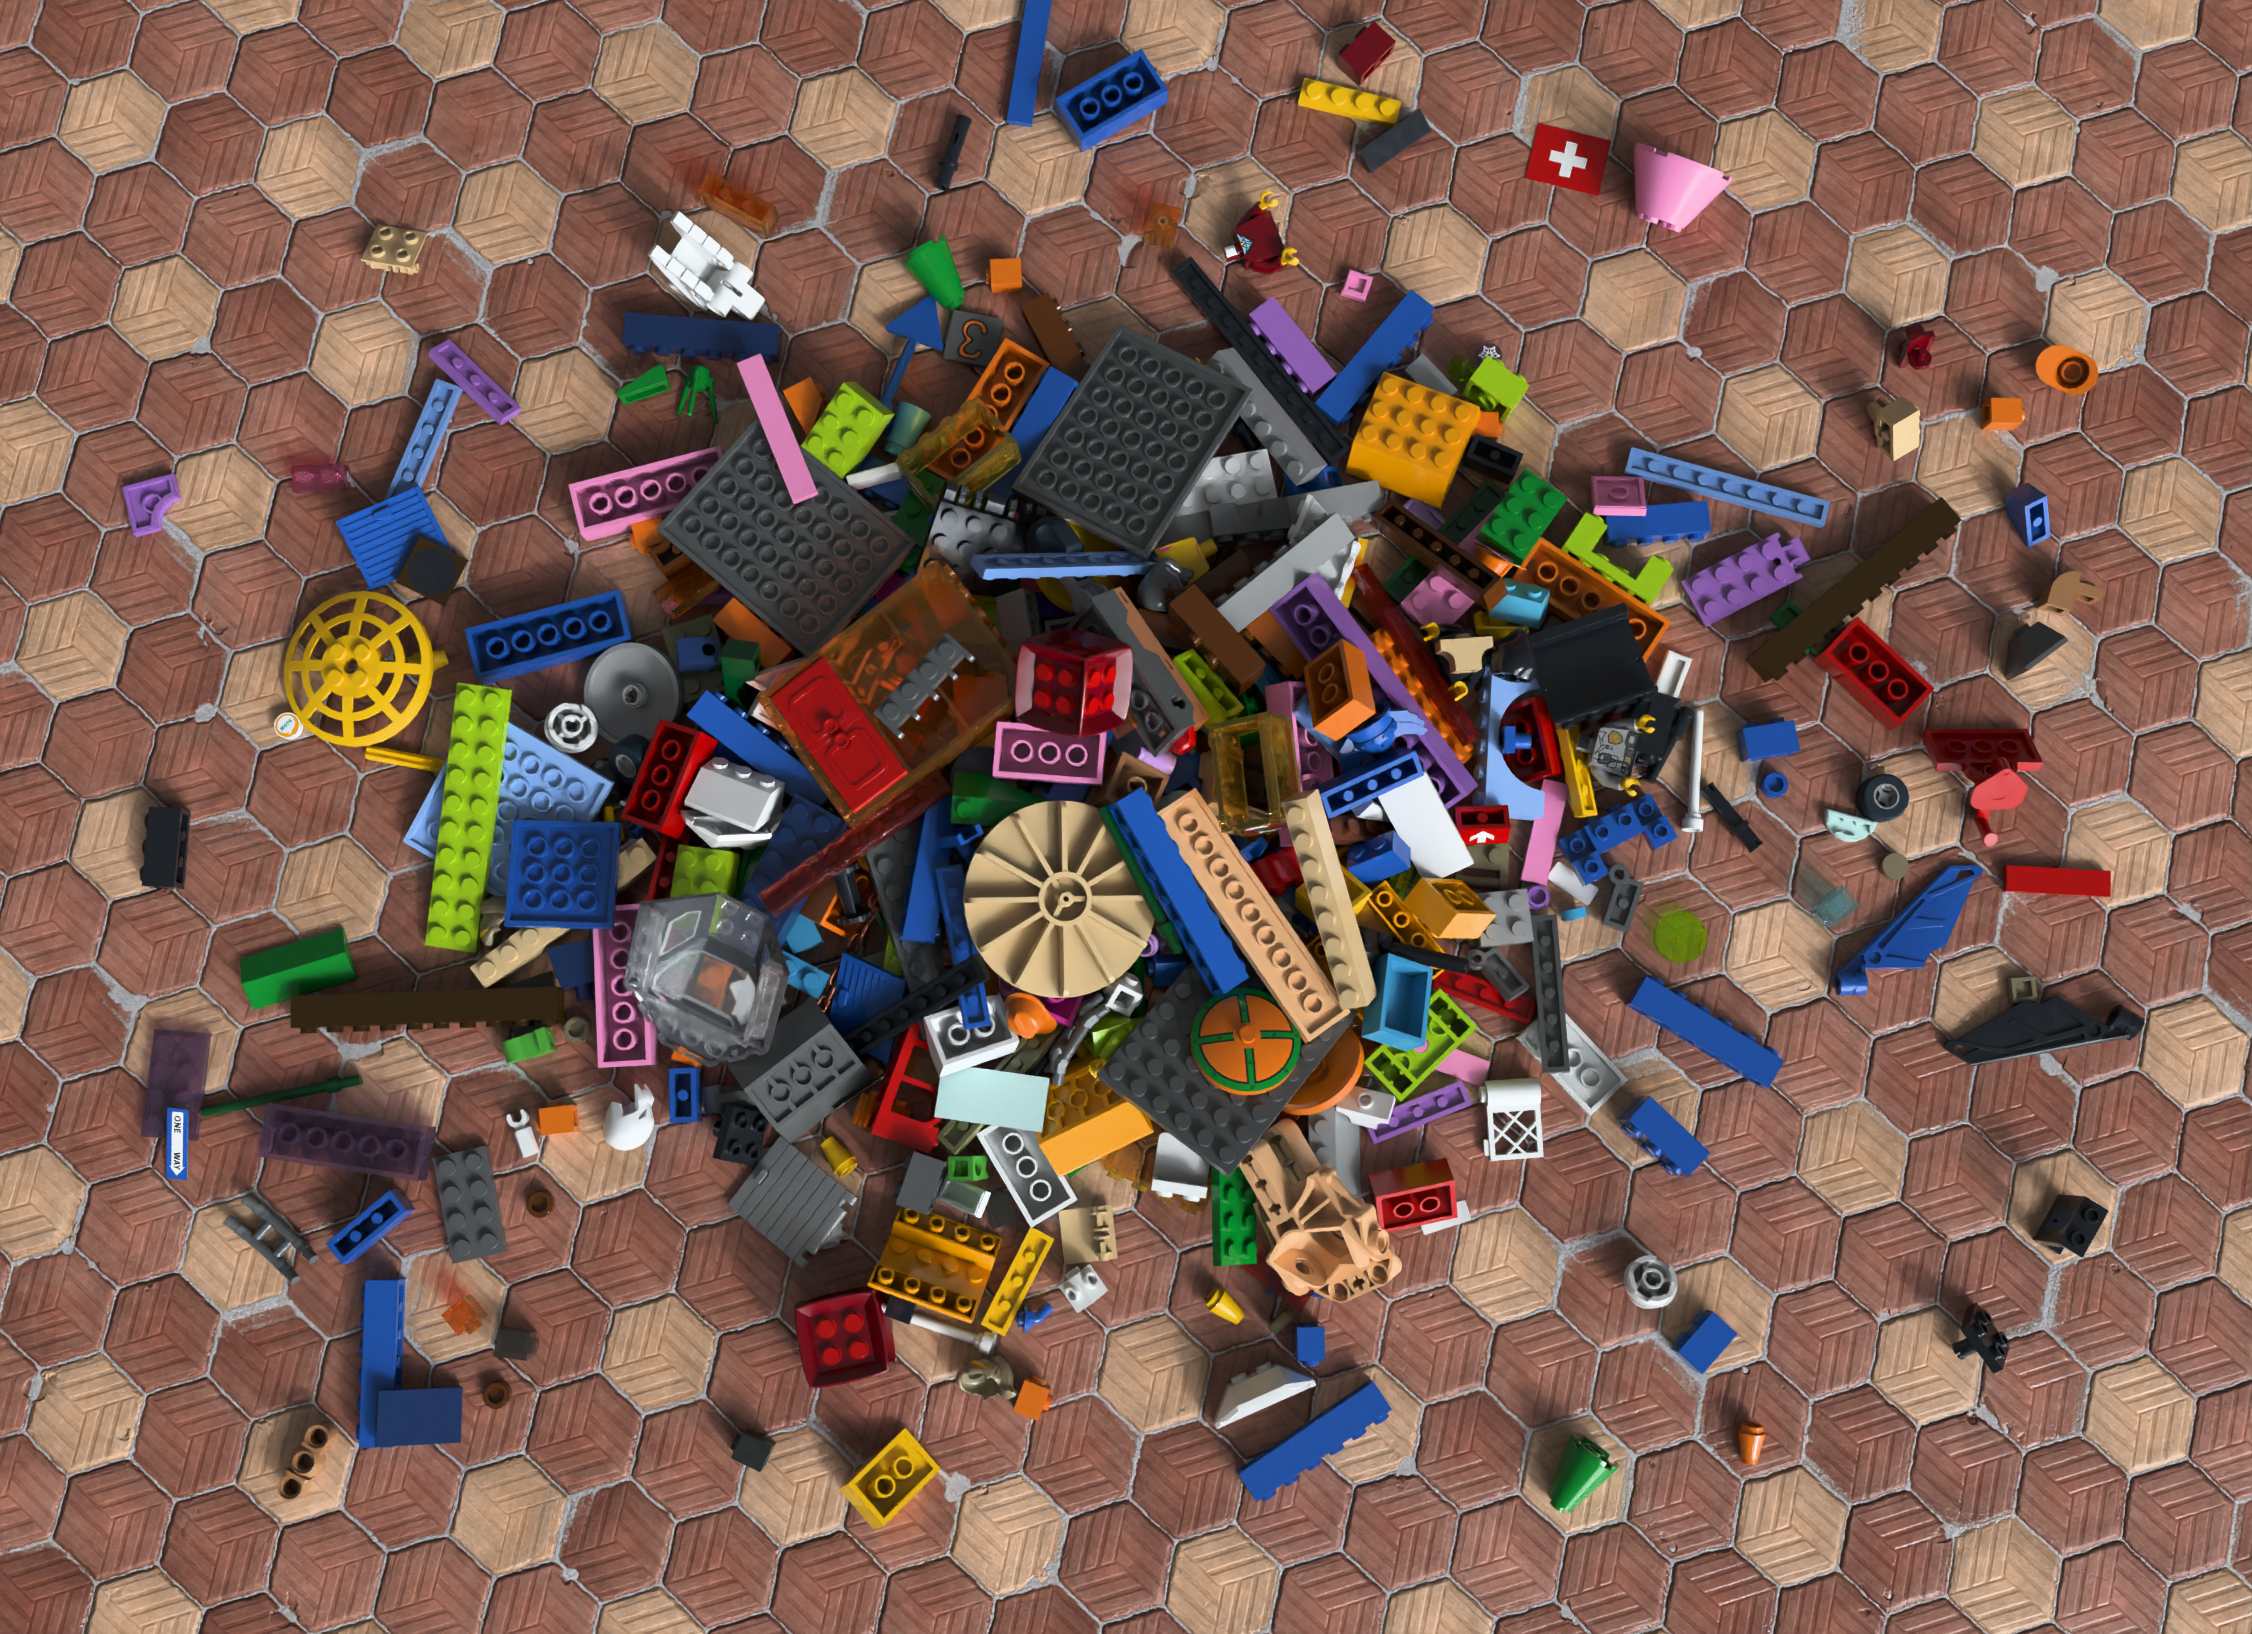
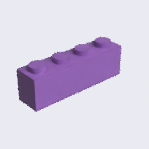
[1247,296,1337,400]

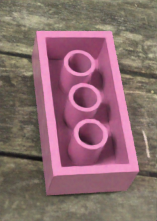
[992,722,1107,786]

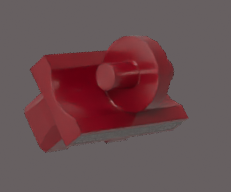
[1897,323,1936,370]

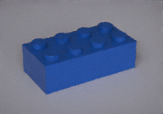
[1055,49,1168,153]

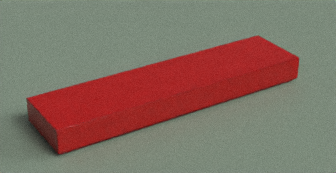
[2003,865,2111,898]
[1431,970,1537,1026]

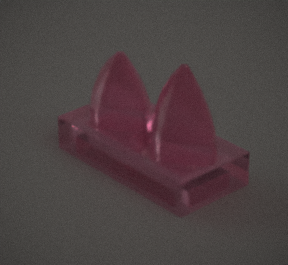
[292,463,347,493]

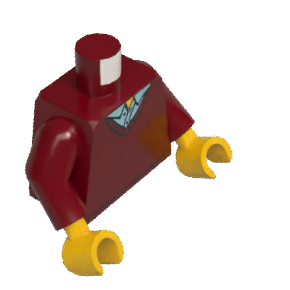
[1223,191,1299,275]

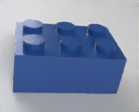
[1617,1096,1710,1176]

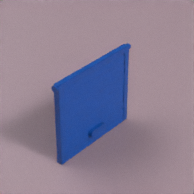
[336,486,456,591]
[829,951,907,1065]

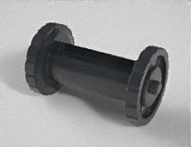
[824,858,872,925]

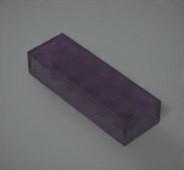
[257,1103,437,1181]

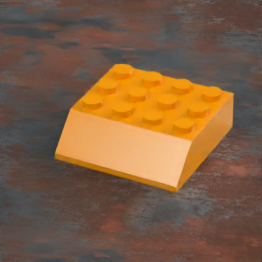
[1345,372,1481,509]

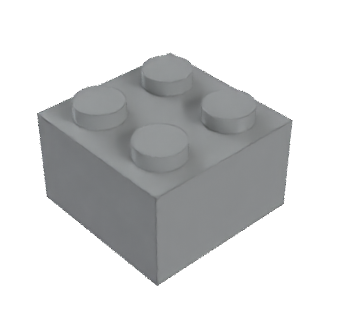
[1475,888,1534,949]

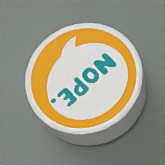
[274,712,303,740]

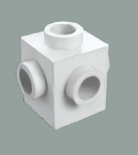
[1102,972,1143,1017]
[1059,1264,1108,1313]

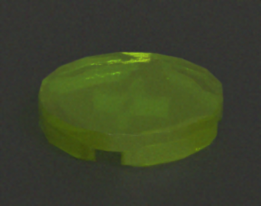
[1653,911,1707,963]

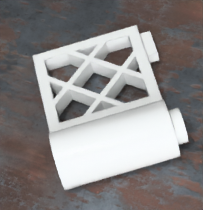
[1479,1077,1543,1161]

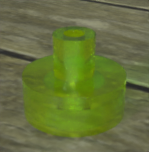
[1448,355,1475,382]

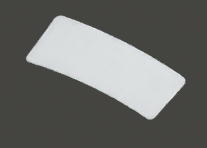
[1548,861,1599,905]
[1421,1200,1471,1235]

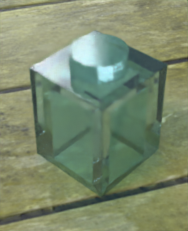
[1811,886,1860,928]

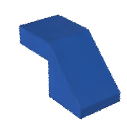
[1283,466,1342,496]

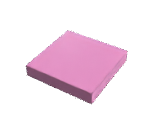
[1590,476,1647,516]

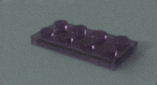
[141,1029,212,1141]

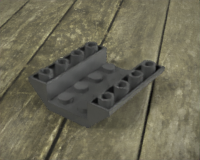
[725,996,876,1144]

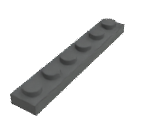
[1531,914,1570,1074]

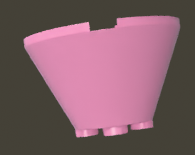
[1634,142,1732,233]

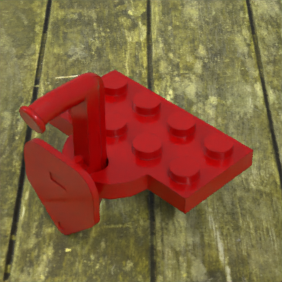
[1922,729,2043,846]

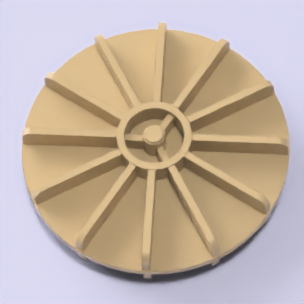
[962,800,1158,998]

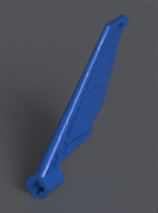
[1834,865,1983,995]

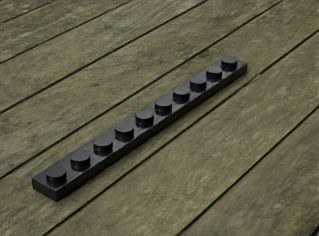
[1171,256,1351,467]

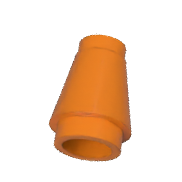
[1738,1422,1766,1465]

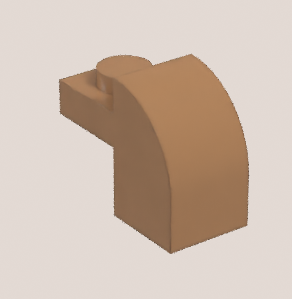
[2037,571,2105,616]

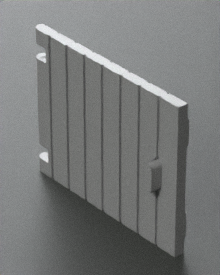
[727,1136,858,1269]

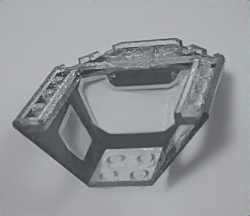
[623,892,790,1067]

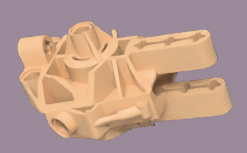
[1239,1118,1402,1303]

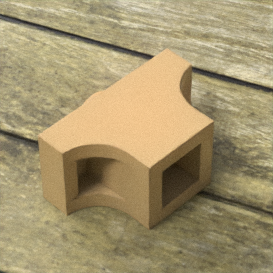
[1435,633,1493,674]

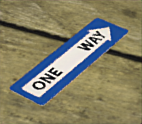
[166,1107,188,1180]

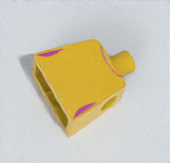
[1153,535,1218,590]

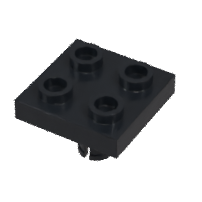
[712,1105,768,1166]
[1952,1302,2010,1374]

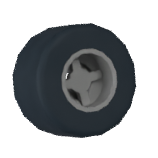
[608,734,650,786]
[1855,774,1909,823]

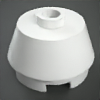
[544,703,598,753]
[1624,1255,1677,1309]

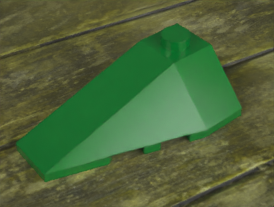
[951,771,1049,828]

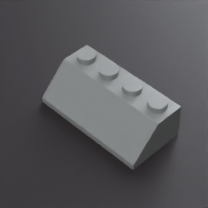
[1306,1104,1361,1195]

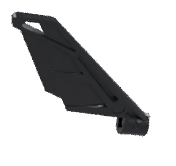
[1943,996,2145,1066]

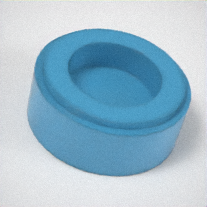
[1559,905,1587,921]

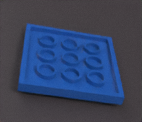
[504,820,622,930]

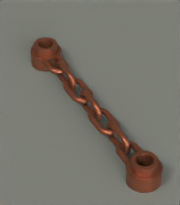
[816,888,881,1012]

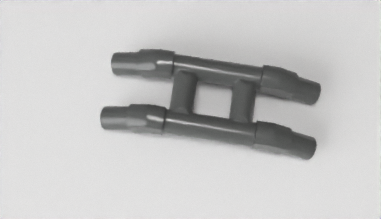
[1048,991,1110,1086]
[223,1194,319,1285]

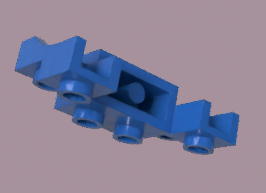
[1556,793,1678,887]

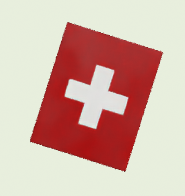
[1525,123,1611,196]

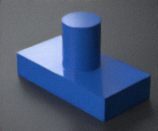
[1499,726,1531,755]

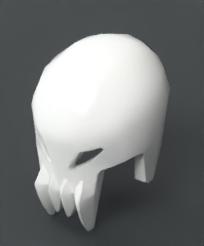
[603,1084,655,1151]

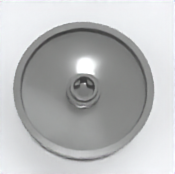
[584,642,684,744]

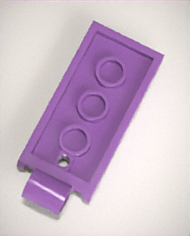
[1680,532,1811,628]

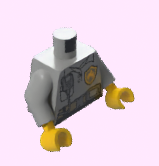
[1575,715,1656,796]

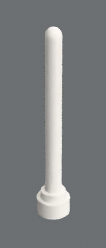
[1682,708,1704,832]
[881,1303,996,1355]

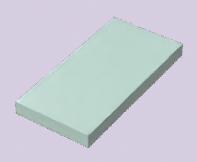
[934,1067,1050,1132]

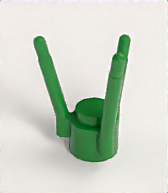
[677,366,718,424]

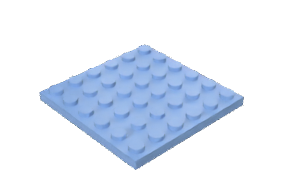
[403,720,615,897]

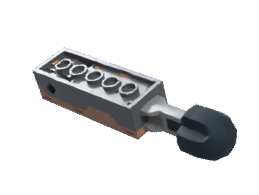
[1026,516,1210,758]

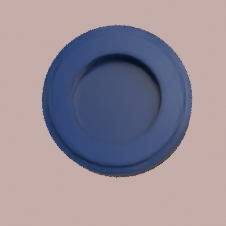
[1760,771,1788,798]

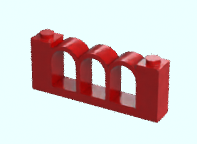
[864,1023,942,1154]

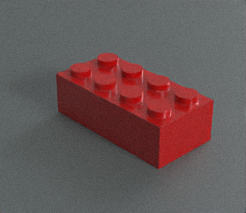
[1813,617,1935,731]
[620,719,718,840]

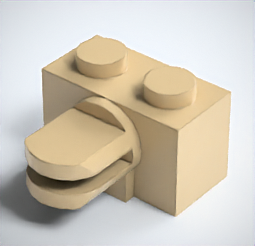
[1867,396,1920,461]

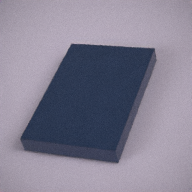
[375,1386,463,1447]

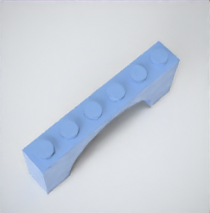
[1472,657,1545,821]

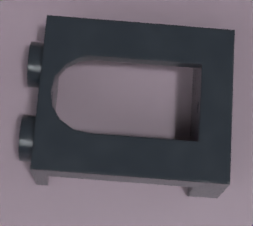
[2033,1194,2109,1258]

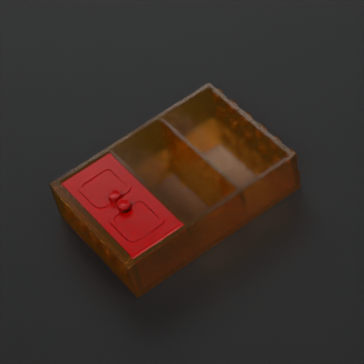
[756,560,1018,832]

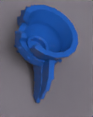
[1338,700,1428,773]

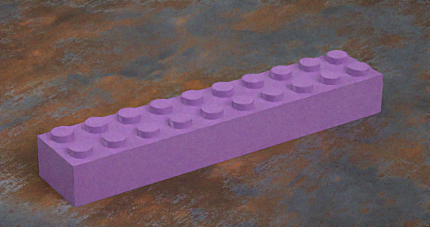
[1268,572,1478,809]

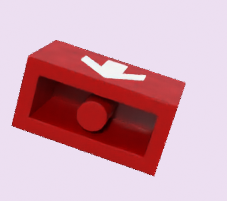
[1452,805,1511,845]

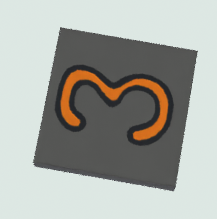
[943,310,1004,369]

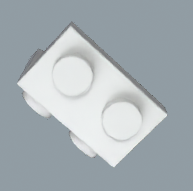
[1151,1132,1210,1201]

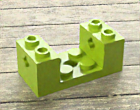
[1560,512,1674,606]
[1363,988,1477,1102]

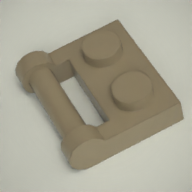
[1453,844,1510,891]

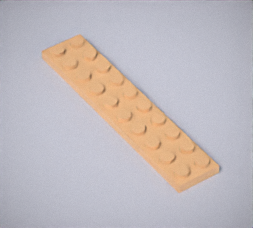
[1157,788,1350,1044]

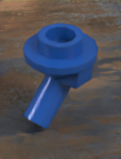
[1017,1302,1053,1333]

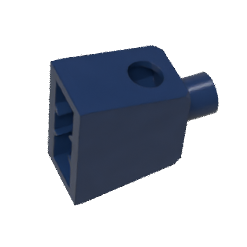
[676,636,725,675]
[546,938,595,1003]

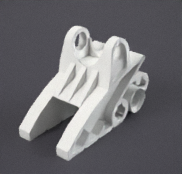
[648,211,765,322]

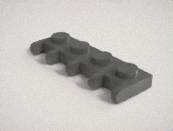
[873,633,975,739]

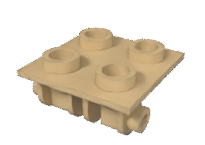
[361,224,428,275]
[1059,1204,1118,1265]

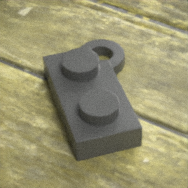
[1601,864,1644,933]
[1465,946,1530,1003]

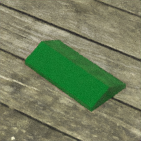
[240,928,358,1010]

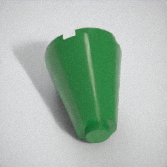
[901,235,966,311]
[1548,1433,1619,1513]

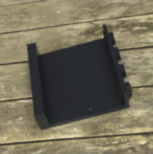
[1528,602,1658,731]

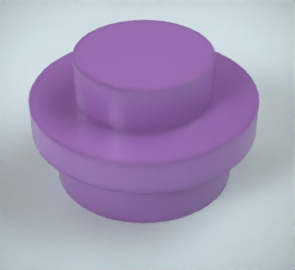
[1527,884,1550,910]

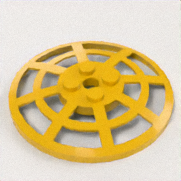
[284,591,434,747]

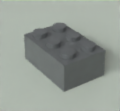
[893,1151,948,1215]

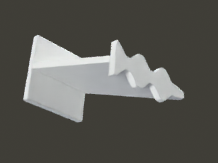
[1287,494,1361,600]

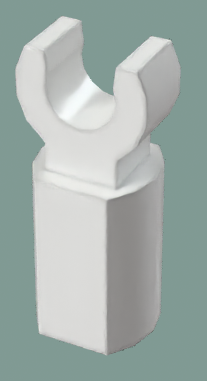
[507,1109,540,1158]

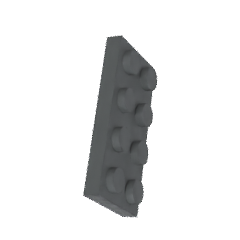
[432,1146,508,1264]

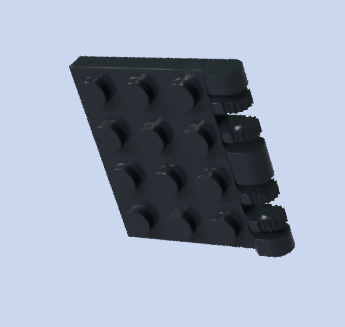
[914,480,1047,597]

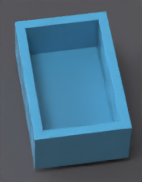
[1361,953,1433,1051]

